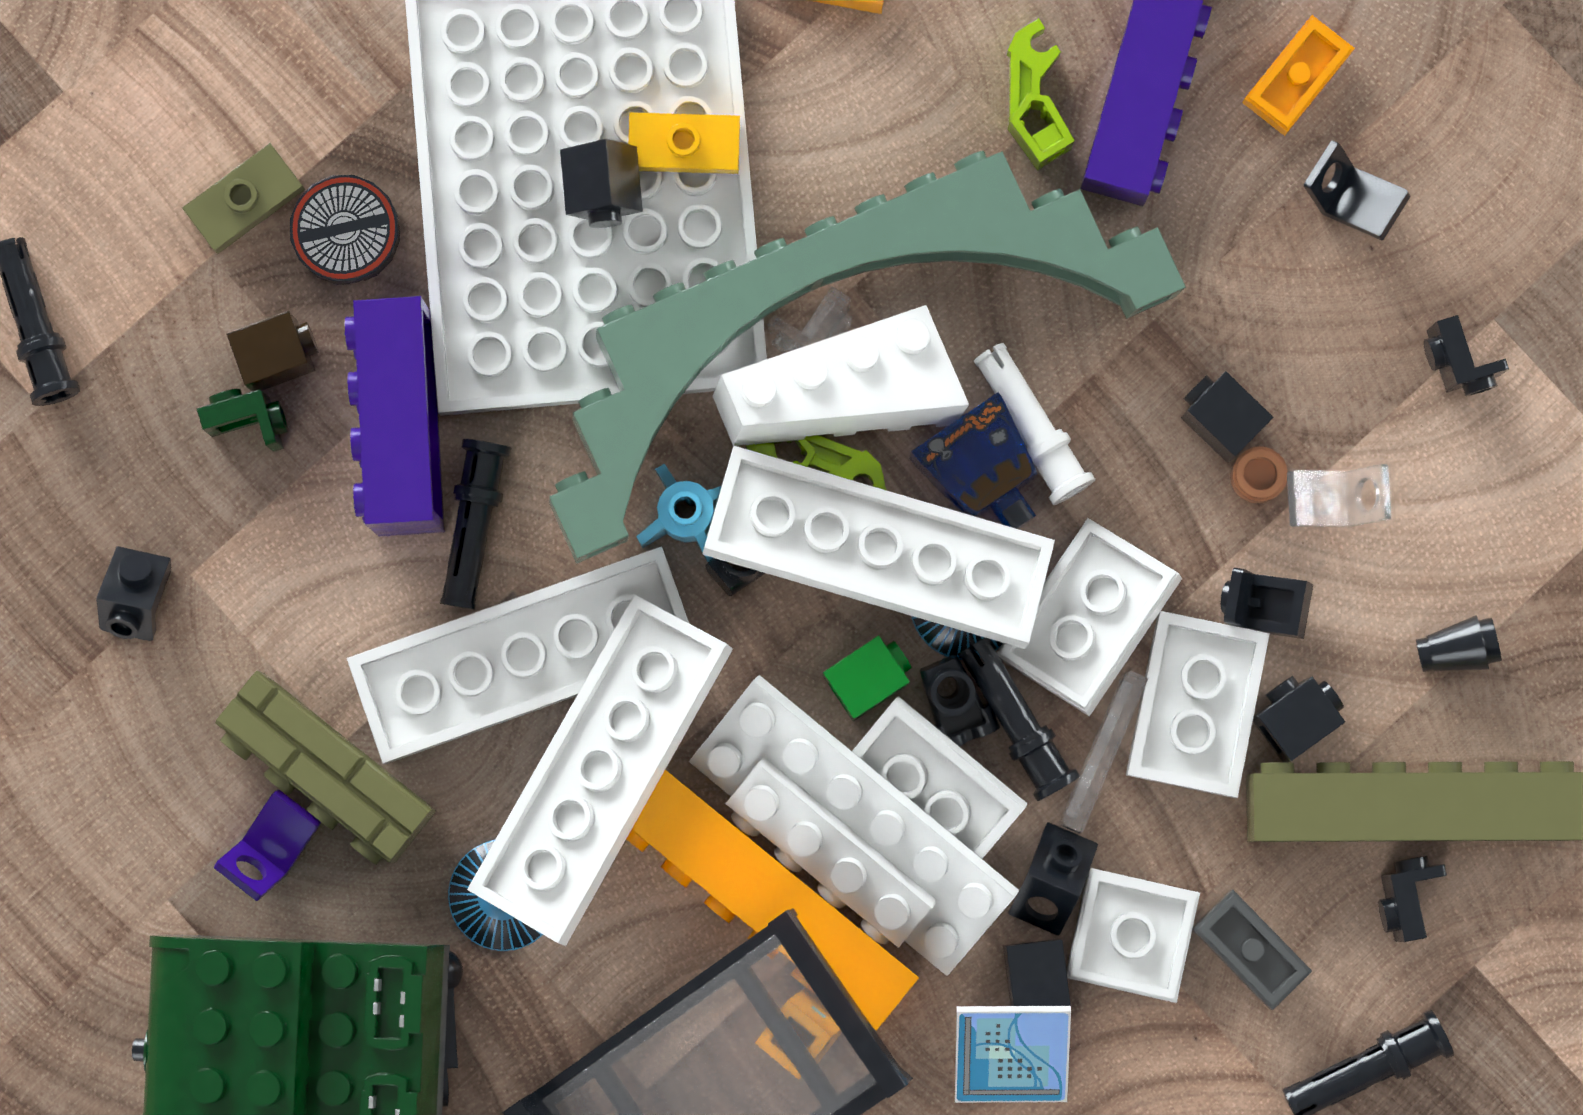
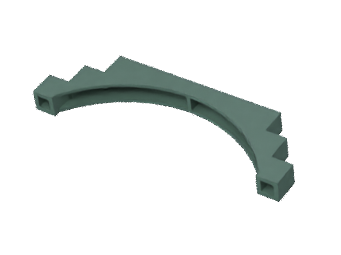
[549,151,1186,564]

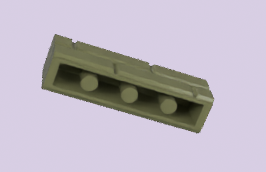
[215,670,436,865]

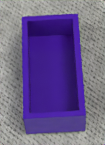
[345,296,445,537]

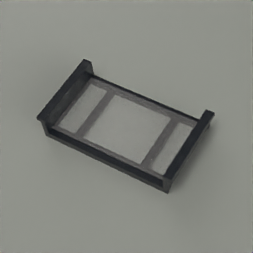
[502,908,913,1115]

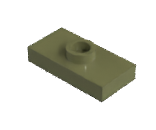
[182,143,305,255]

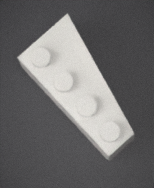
[713,305,969,446]

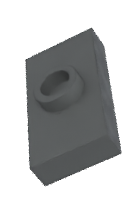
[1192,890,1312,1010]

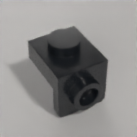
[1424,315,1509,397]
[96,546,171,641]
[1220,568,1313,639]
[1378,856,1447,942]

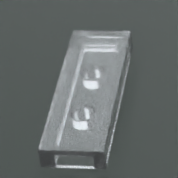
[1059,670,1148,834]

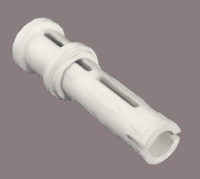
[974,343,1095,505]

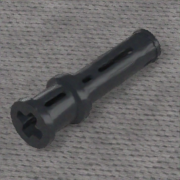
[0,237,80,406]
[440,439,512,610]
[958,638,1080,802]
[1282,1009,1454,1115]

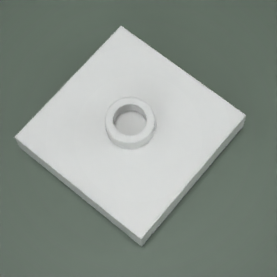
[1066,868,1200,1003]

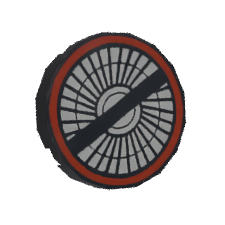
[290,175,400,285]

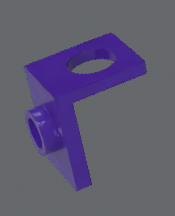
[214,790,321,901]

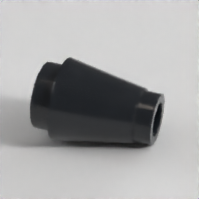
[1416,615,1502,672]

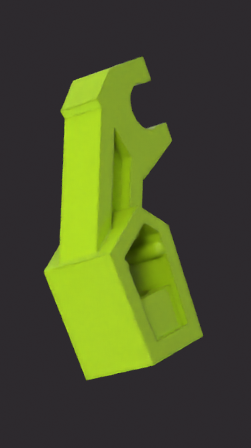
[1007,18,1075,171]
[746,435,886,490]

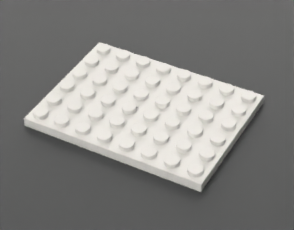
[405,0,767,416]

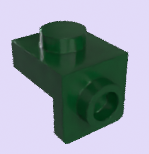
[196,389,288,452]

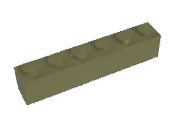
[1246,761,1583,842]

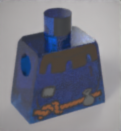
[909,392,1037,529]

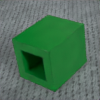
[822,635,912,722]

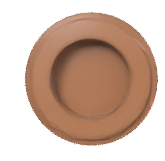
[1230,446,1288,503]

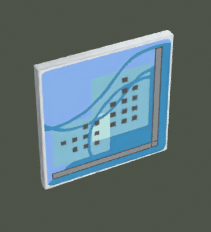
[955,1006,1071,1103]

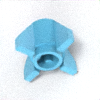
[636,464,721,562]

